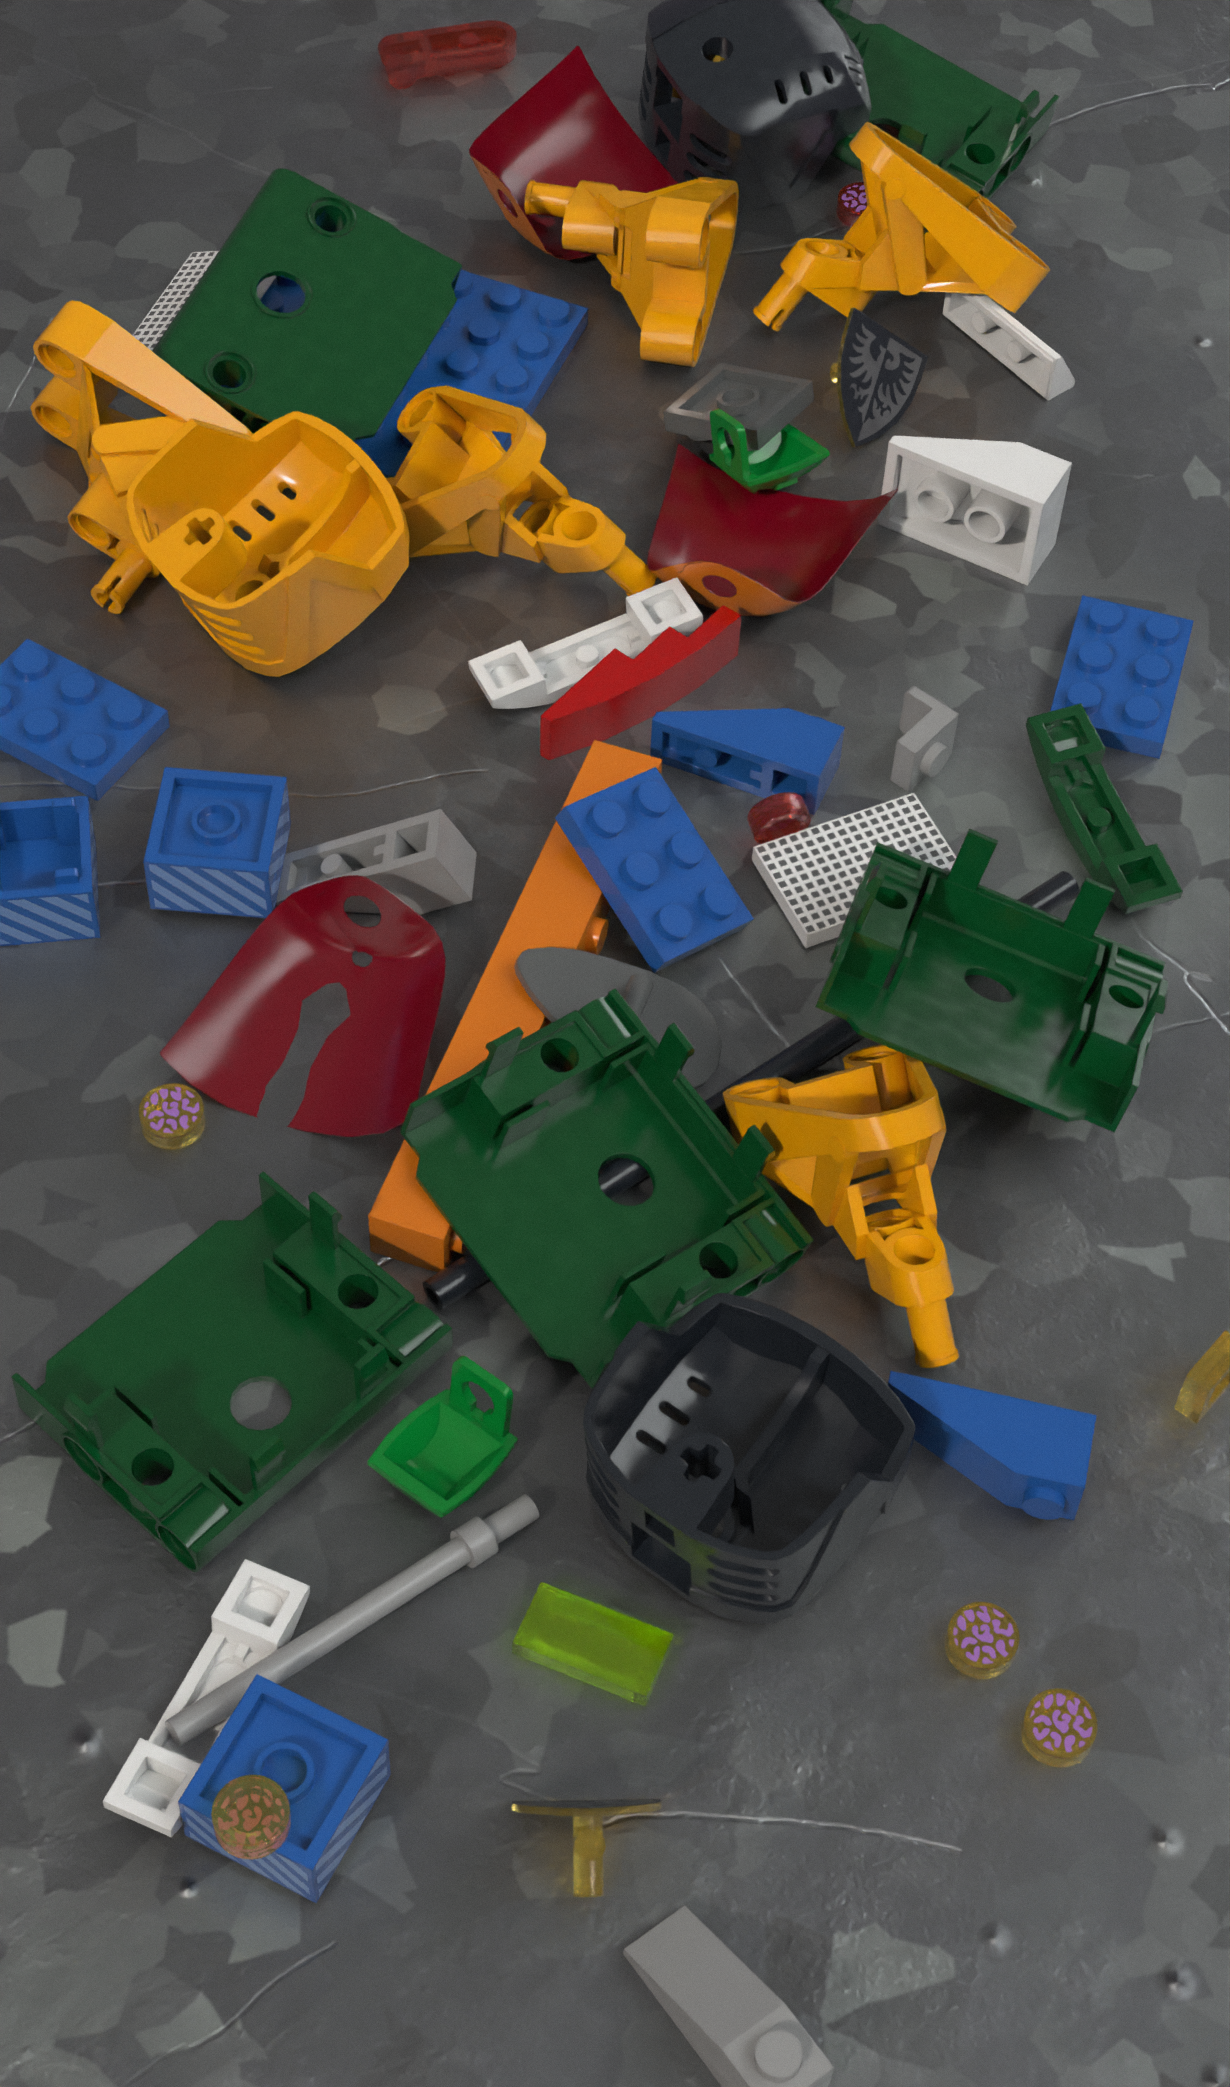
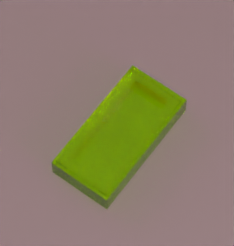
[512,1582,674,1707]

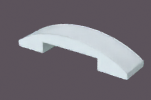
[468,577,703,709]
[103,1559,310,1837]

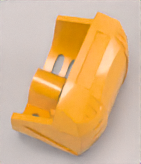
[126,411,410,677]

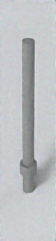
[165,1494,539,1747]

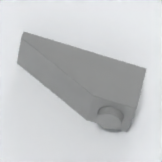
[276,809,477,915]
[623,1905,834,2087]

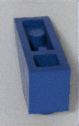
[650,708,845,815]
[888,1371,1096,1520]

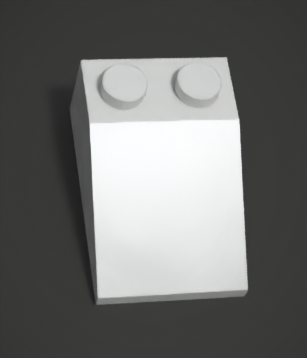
[877,436,1072,586]

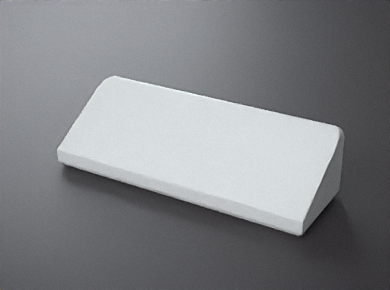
[942,292,1075,401]

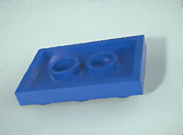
[1050,595,1194,759]
[0,638,170,801]
[555,767,754,973]

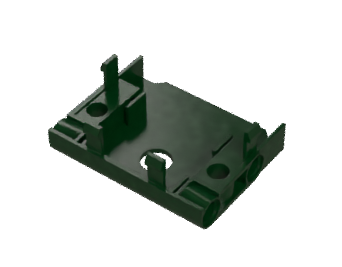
[775,0,1060,200]
[152,168,462,441]
[815,829,1168,1133]
[400,988,813,1389]
[11,1171,453,1572]

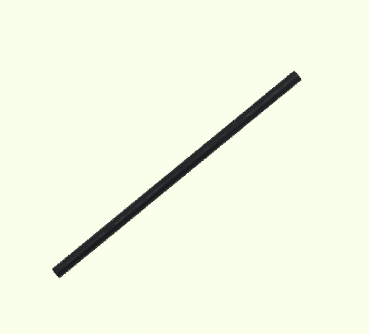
[423,871,1079,1310]

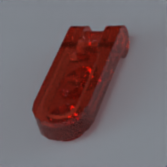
[377,20,517,89]

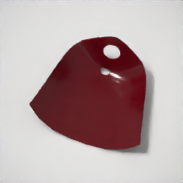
[469,45,680,260]
[647,444,898,617]
[159,875,446,1137]

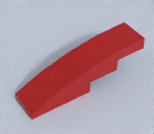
[540,605,741,760]

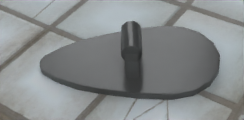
[514,947,722,1090]

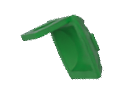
[709,408,830,494]
[367,1356,518,1518]

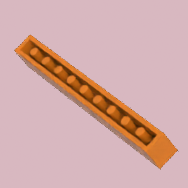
[368,740,662,1273]

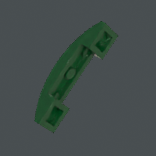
[1026,703,1183,914]

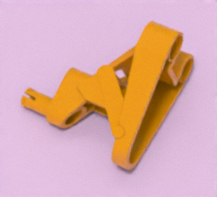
[753,122,1050,332]
[525,177,739,367]
[30,300,253,614]
[386,385,657,596]
[723,1045,959,1368]

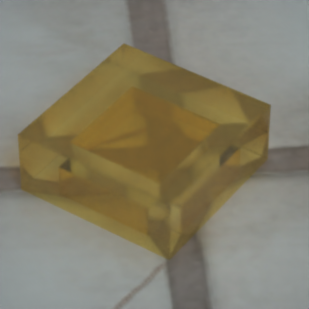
[1174,1330,1230,1424]

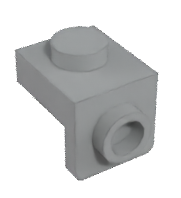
[890,686,959,792]

